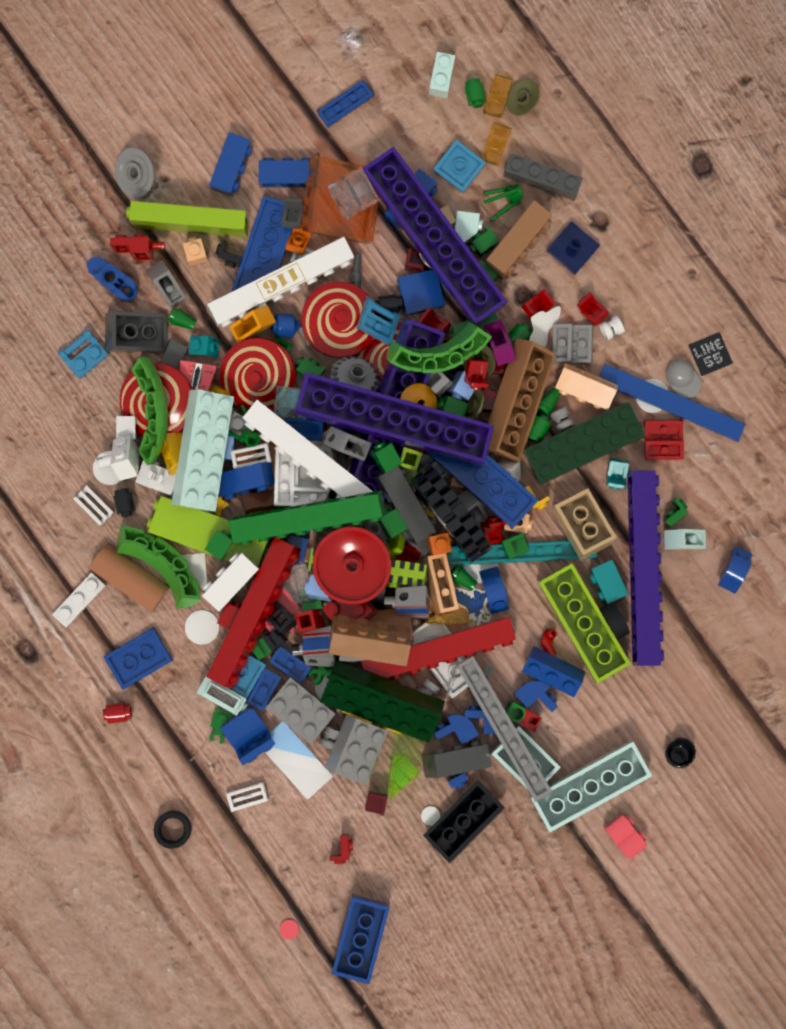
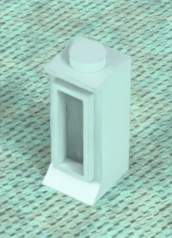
[196,677,249,716]

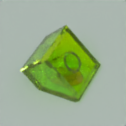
[388,753,420,799]

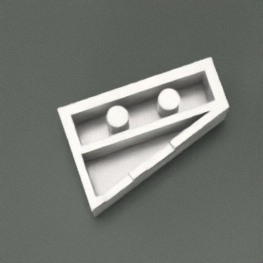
[202,552,260,611]

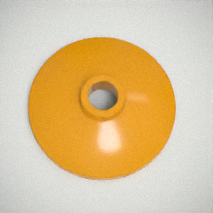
[400,383,437,409]

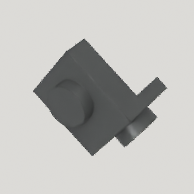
[281,197,305,229]

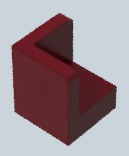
[405,247,425,273]
[365,791,388,816]

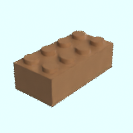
[485,200,552,281]
[329,615,411,666]

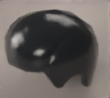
[665,737,696,769]

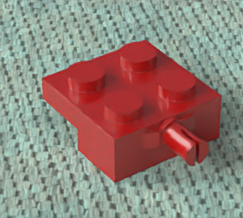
[110,234,165,260]
[322,599,378,621]

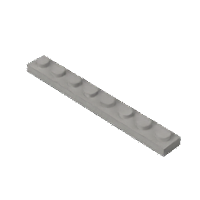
[457,656,553,802]

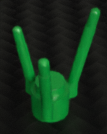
[483,184,523,222]
[228,405,260,447]

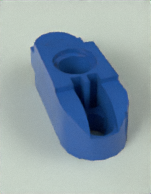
[87,257,138,302]

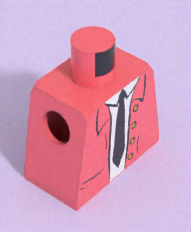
[180,360,218,391]

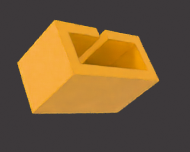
[229,305,276,343]

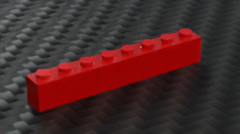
[206,537,301,689]
[361,617,516,680]

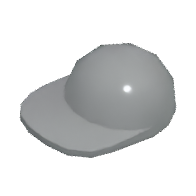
[666,360,701,398]

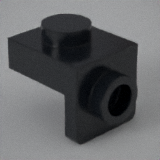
[216,240,242,269]

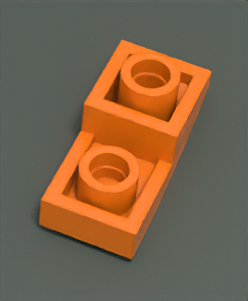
[285,216,316,255]

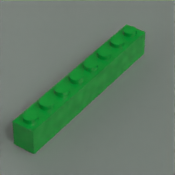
[228,490,387,545]

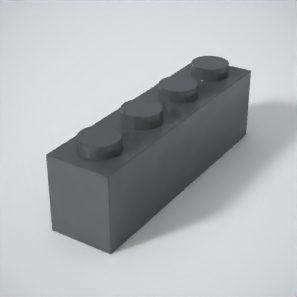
[503,154,583,201]
[374,466,436,544]

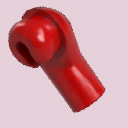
[540,628,557,656]

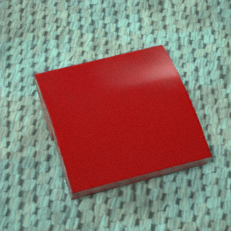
[644,419,684,460]

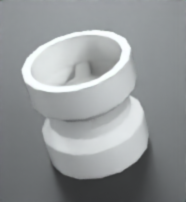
[599,316,625,341]

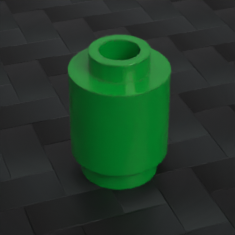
[464,78,487,108]
[508,323,531,347]
[528,414,551,443]

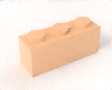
[555,363,618,410]
[422,553,459,615]

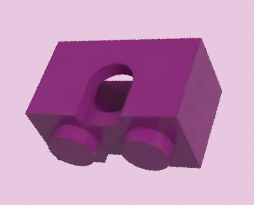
[483,320,516,366]

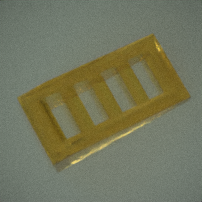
[425,609,470,625]

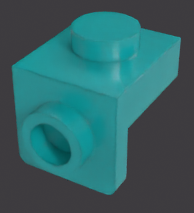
[188,336,220,358]
[606,458,629,490]

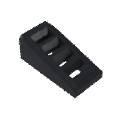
[267,600,297,635]

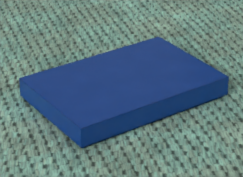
[103,627,173,690]

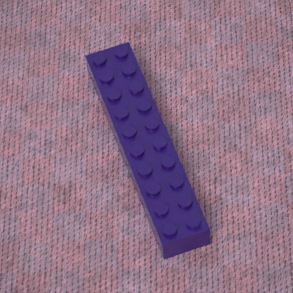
[362,146,507,326]
[349,319,445,500]
[293,372,494,466]
[627,470,664,666]

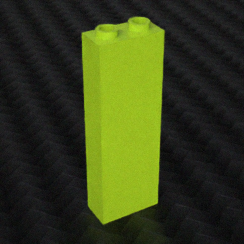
[126,201,249,238]
[147,496,270,572]

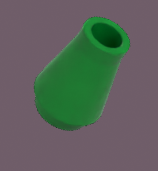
[167,307,197,330]
[537,388,561,417]
[451,565,478,591]

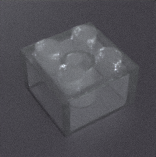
[327,167,380,220]

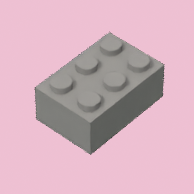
[266,677,336,744]
[324,714,388,785]

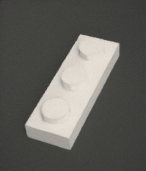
[52,572,107,628]

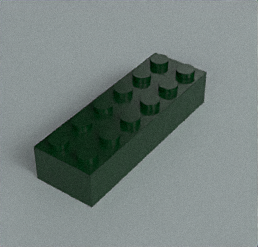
[523,402,645,486]
[320,660,445,743]

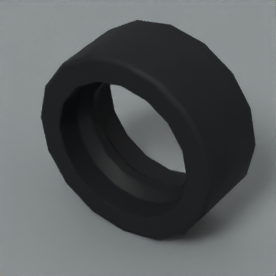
[599,602,630,640]
[153,810,192,849]

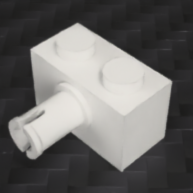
[95,435,140,481]

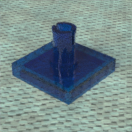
[546,221,600,275]

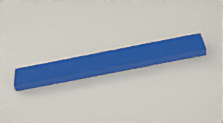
[599,364,746,442]

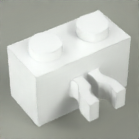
[135,461,176,496]

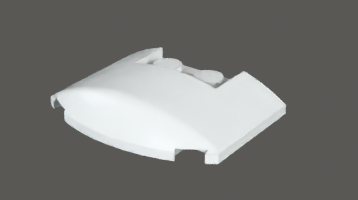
[274,433,333,507]

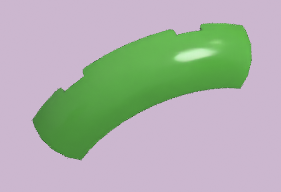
[387,322,492,373]
[132,357,168,465]
[117,525,201,608]

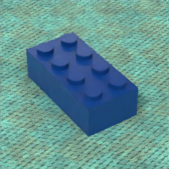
[332,894,390,984]

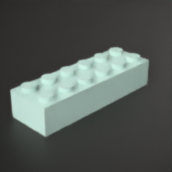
[171,389,234,512]
[529,740,652,832]

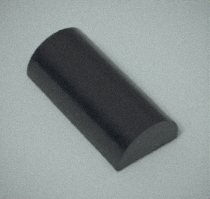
[423,781,505,864]

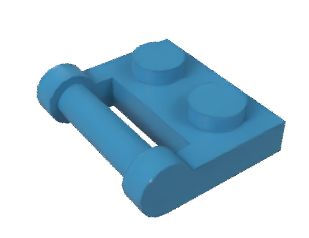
[356,297,401,345]
[57,329,109,379]

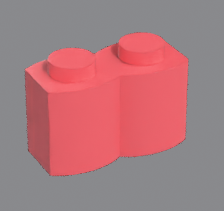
[604,814,648,860]

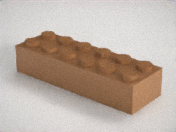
[487,339,556,462]

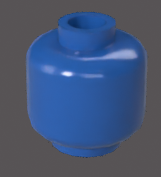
[270,314,299,338]

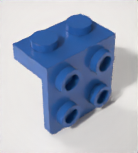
[221,707,275,765]

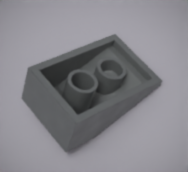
[105,311,167,352]

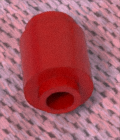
[103,702,132,724]

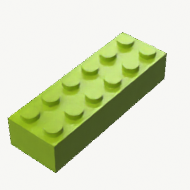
[537,563,631,684]

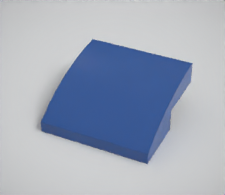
[397,270,445,315]

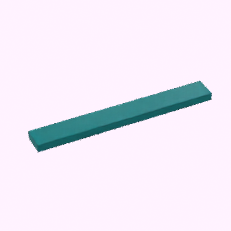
[446,540,597,566]

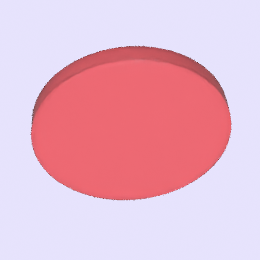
[279,920,299,939]

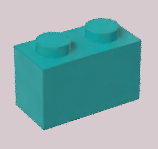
[588,560,628,604]

